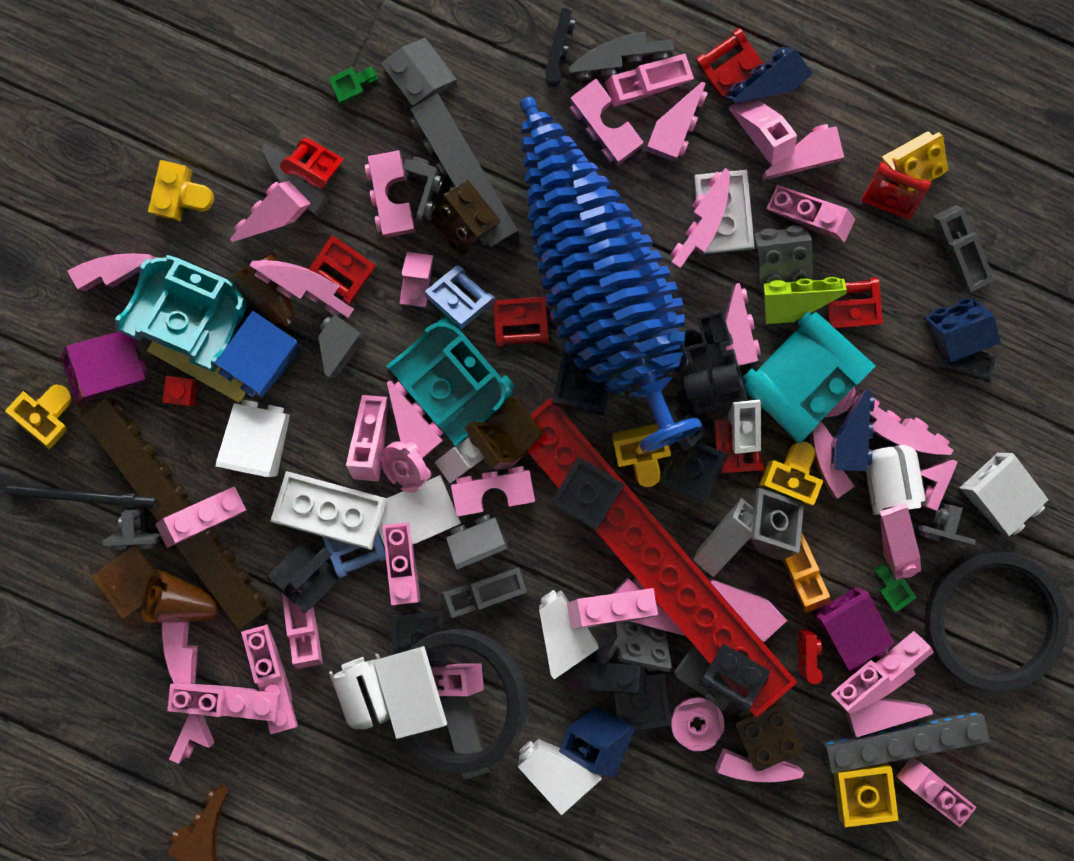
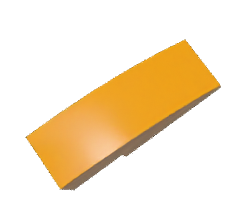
[783,531,830,613]

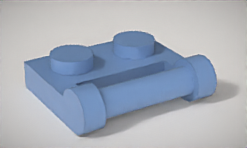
[425,265,496,330]
[322,531,386,578]

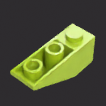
[764,277,847,324]

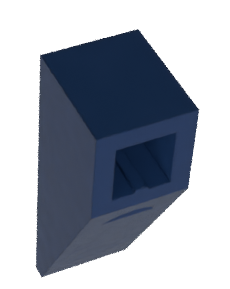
[725,47,813,103]
[830,390,875,471]

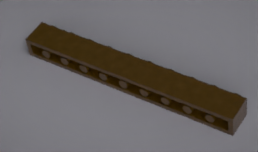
[80,398,268,630]

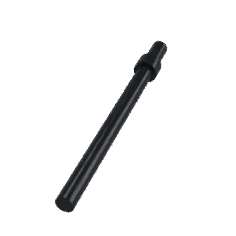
[6,485,157,509]

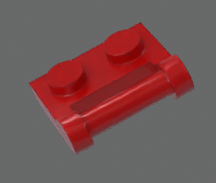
[695,28,765,99]
[280,138,344,189]
[861,162,931,220]
[309,235,376,305]
[826,277,883,328]
[493,297,549,348]
[714,419,764,473]
[798,629,823,684]

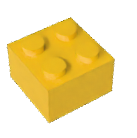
[834,763,899,827]

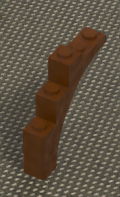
[167,784,231,861]

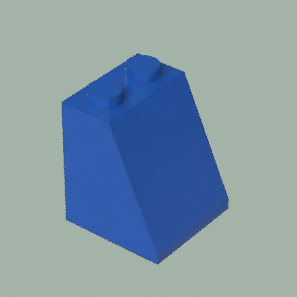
[215,311,301,398]

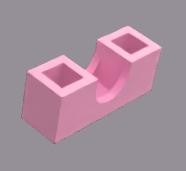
[569,79,644,166]
[365,150,416,238]
[451,466,535,516]
[156,486,246,548]
[567,588,658,630]

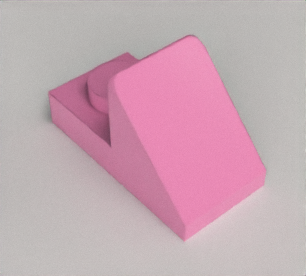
[400,252,433,308]
[920,459,958,511]
[169,714,214,764]

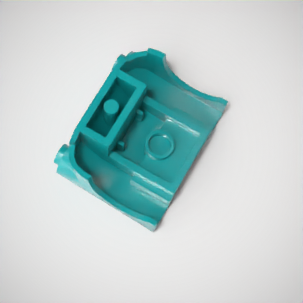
[115,255,249,373]
[742,311,875,443]
[386,315,516,446]

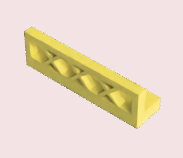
[147,341,246,403]

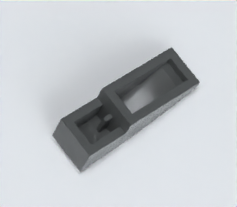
[262,143,329,217]
[932,205,995,292]
[439,567,527,618]
[441,696,490,780]

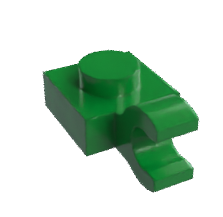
[329,66,379,104]
[873,564,917,613]

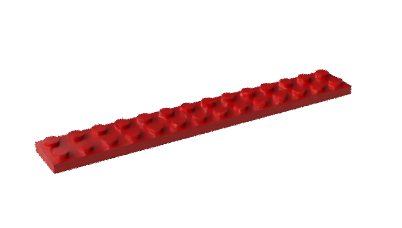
[528,398,798,718]

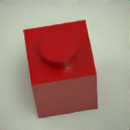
[163,376,199,406]

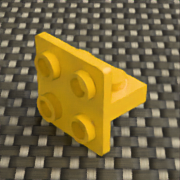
[882,131,948,191]

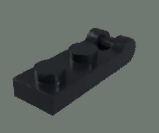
[545,7,576,87]

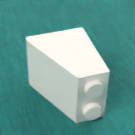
[216,400,290,477]
[959,453,1048,536]
[539,590,599,679]
[518,739,602,815]

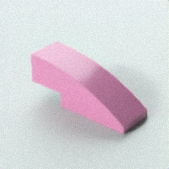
[605,54,694,107]
[68,253,156,291]
[809,421,855,499]
[282,593,323,669]
[162,622,198,684]
[715,748,804,782]

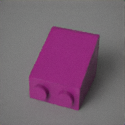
[60,332,147,405]
[812,586,895,671]

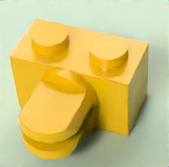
[148,160,214,222]
[5,384,72,450]
[612,424,671,487]
[759,442,823,506]

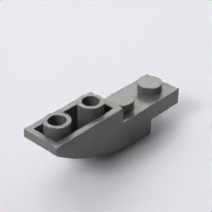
[569,32,674,81]

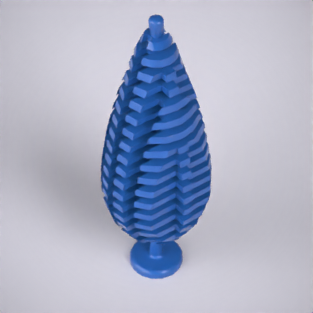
[520,97,703,453]

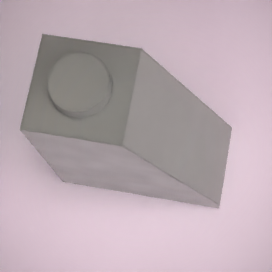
[693,498,754,577]

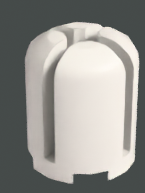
[865,445,927,515]
[329,654,390,729]

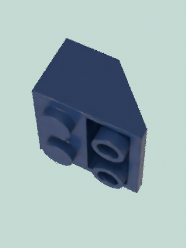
[924,298,1001,362]
[559,706,635,777]

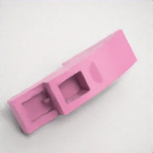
[670,168,730,270]
[250,260,354,317]
[852,395,954,455]
[241,624,298,734]
[831,631,933,713]
[167,684,280,722]

